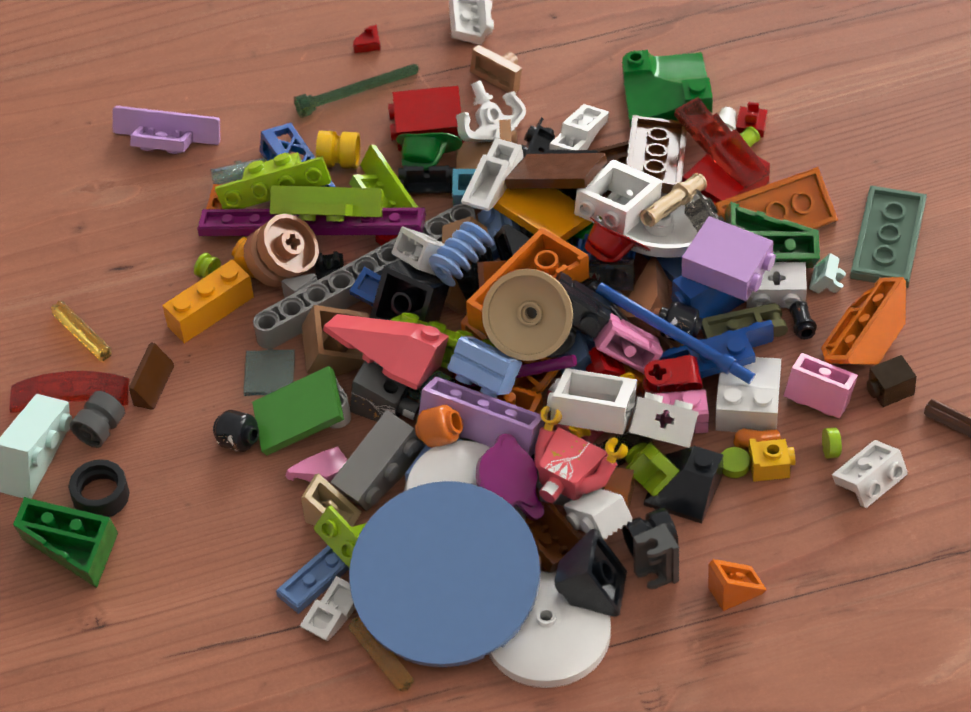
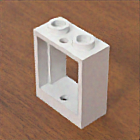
[574,160,663,235]
[547,368,637,435]

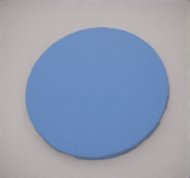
[349,481,541,667]

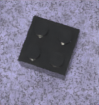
[370,260,449,323]

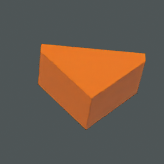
[708,559,766,611]

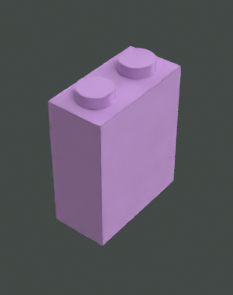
[682,216,776,301]

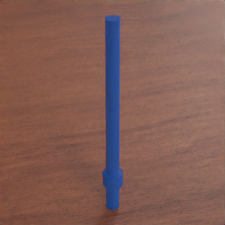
[596,282,756,384]

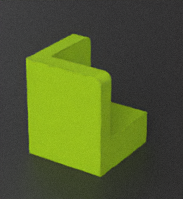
[626,442,679,497]

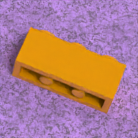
[162,259,254,344]

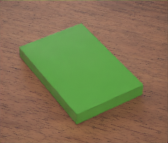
[252,366,344,455]

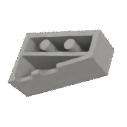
[331,410,425,511]

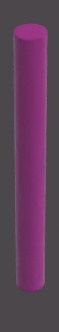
[462,354,577,388]

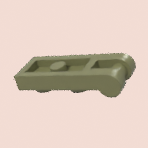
[701,303,788,339]

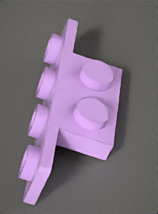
[112,106,220,154]

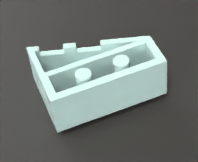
[0,394,72,499]

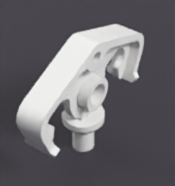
[456,80,526,142]

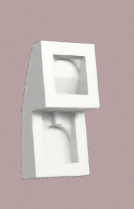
[300,576,355,641]

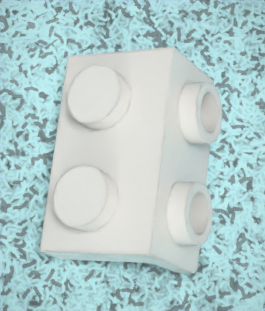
[449,0,494,45]

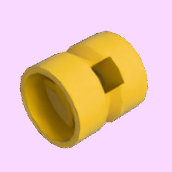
[316,131,361,168]

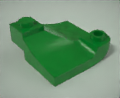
[622,50,713,128]

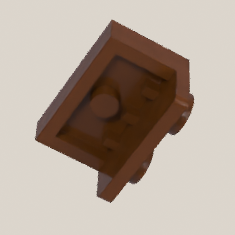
[524,503,583,573]

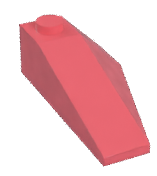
[323,314,449,390]

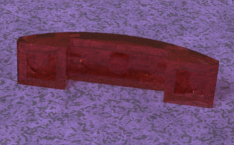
[9,371,130,413]

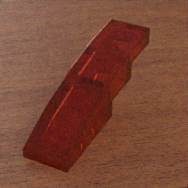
[674,97,769,188]

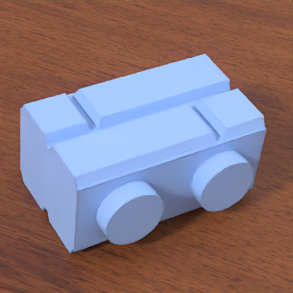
[447,336,522,398]

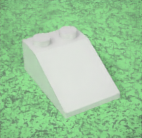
[716,357,781,432]

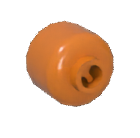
[415,405,463,448]

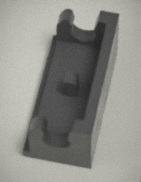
[633,523,679,589]

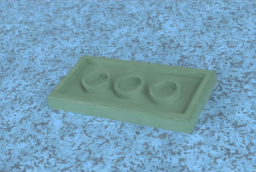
[850,185,927,288]

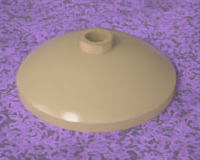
[482,269,573,361]

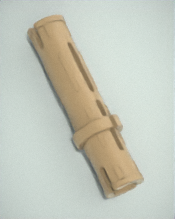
[640,173,707,227]

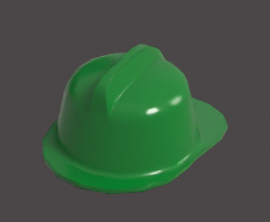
[396,132,463,170]

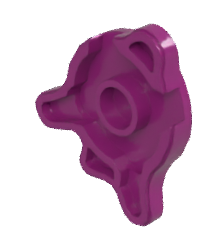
[475,433,544,520]

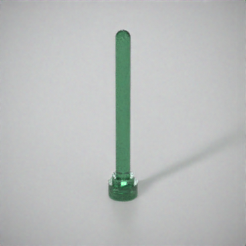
[294,64,419,118]

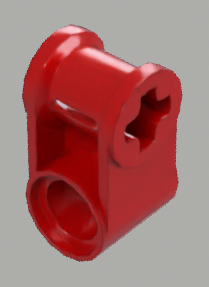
[642,355,703,394]

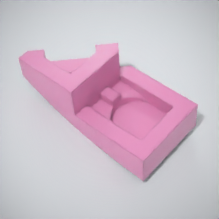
[285,447,348,482]

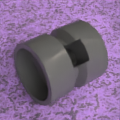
[69,391,125,448]

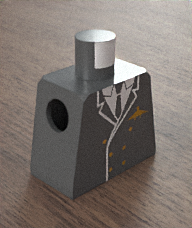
[350,361,420,421]

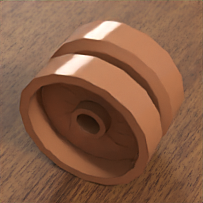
[244,214,319,288]

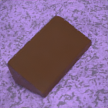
[129,342,174,410]

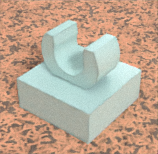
[809,253,846,294]

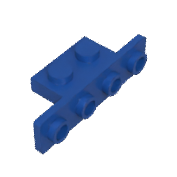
[659,320,774,378]

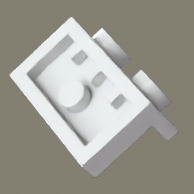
[832,440,908,508]

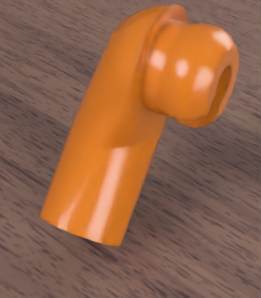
[733,428,781,450]

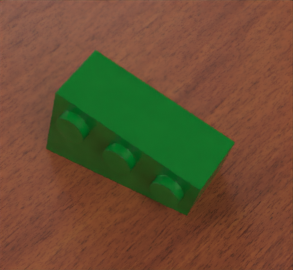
[725,202,820,268]
[13,497,118,588]

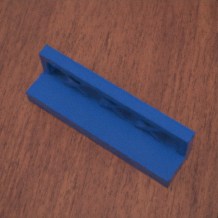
[260,123,336,187]

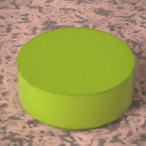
[822,427,842,459]
[721,447,750,478]

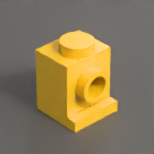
[749,439,796,482]

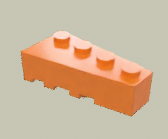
[466,227,589,335]

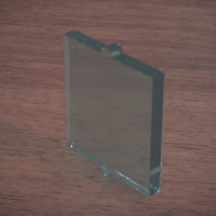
[244,348,295,396]

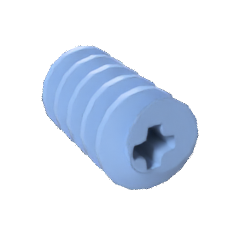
[429,221,494,287]

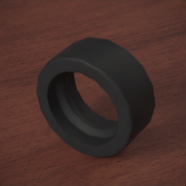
[68,459,130,517]

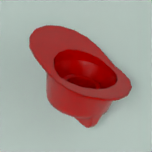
[585,217,650,263]

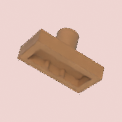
[470,45,522,93]

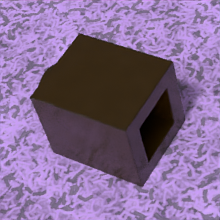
[866,355,917,407]

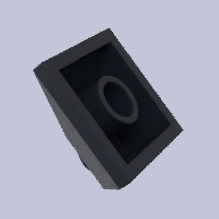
[644,446,723,523]
[554,529,627,617]

